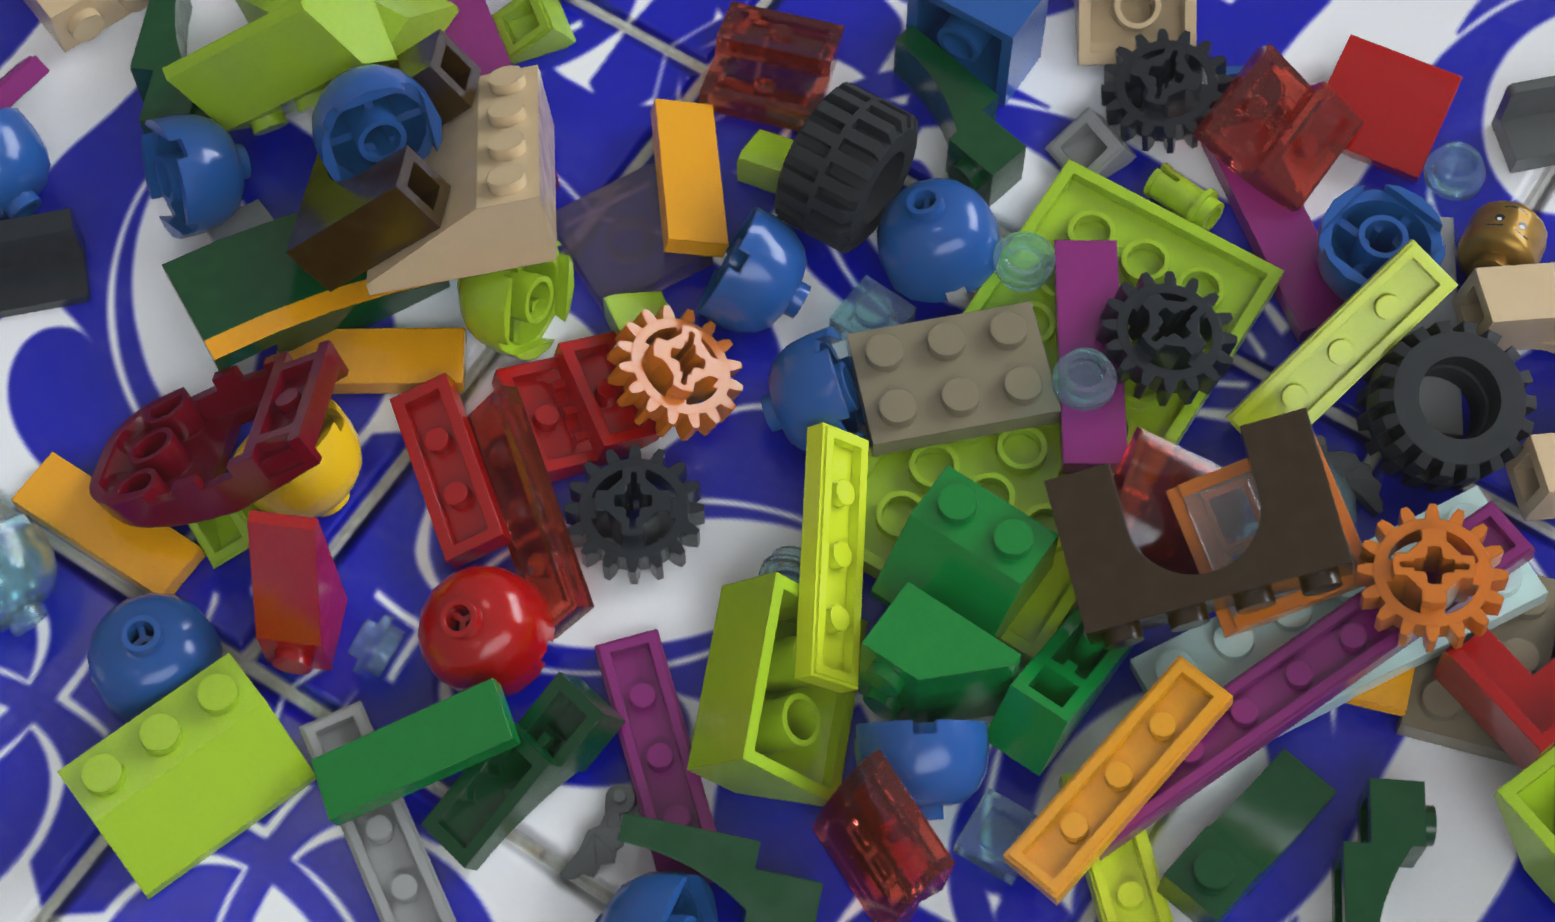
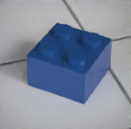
[906,0,1049,106]

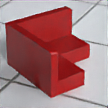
[1432,628,1555,770]

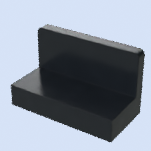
[0,208,91,318]

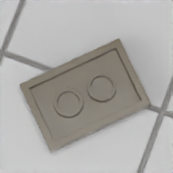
[846,301,1061,456]
[1395,575,1555,766]

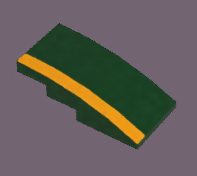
[162,213,450,372]

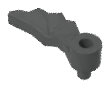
[1316,435,1383,517]
[560,784,636,880]

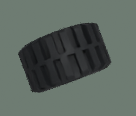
[775,82,918,253]
[1356,320,1537,492]

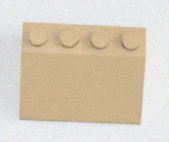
[366,65,557,295]

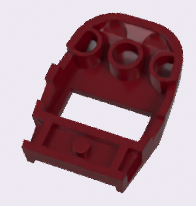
[89,340,349,528]

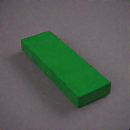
[311,678,521,826]

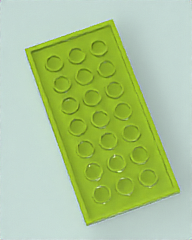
[863,159,1284,665]

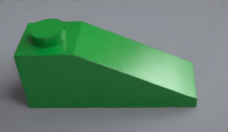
[988,606,1144,776]

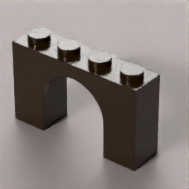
[286,29,481,292]
[1044,408,1353,650]

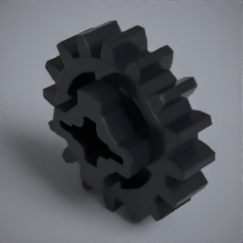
[1101,29,1232,154]
[1095,271,1238,406]
[564,445,705,584]

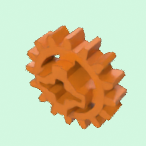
[607,305,743,441]
[1355,504,1509,653]

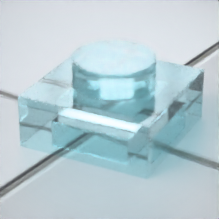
[829,275,916,341]
[953,788,1038,886]

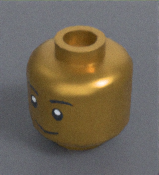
[1457,200,1548,277]

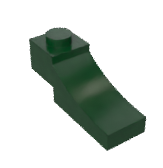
[130,0,212,134]
[893,25,1026,207]
[421,672,626,871]
[1157,749,1337,922]
[1331,778,1437,922]
[617,812,823,922]

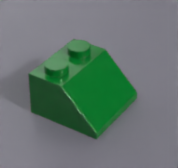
[871,465,1059,640]
[858,582,1021,723]

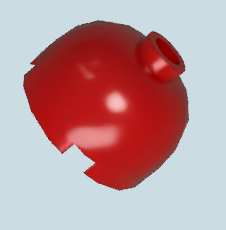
[417,565,555,697]

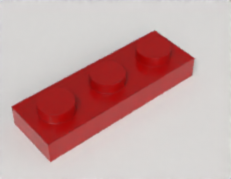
[389,373,512,569]

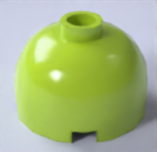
[457,240,574,360]

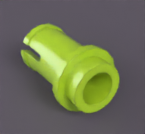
[1143,163,1224,231]

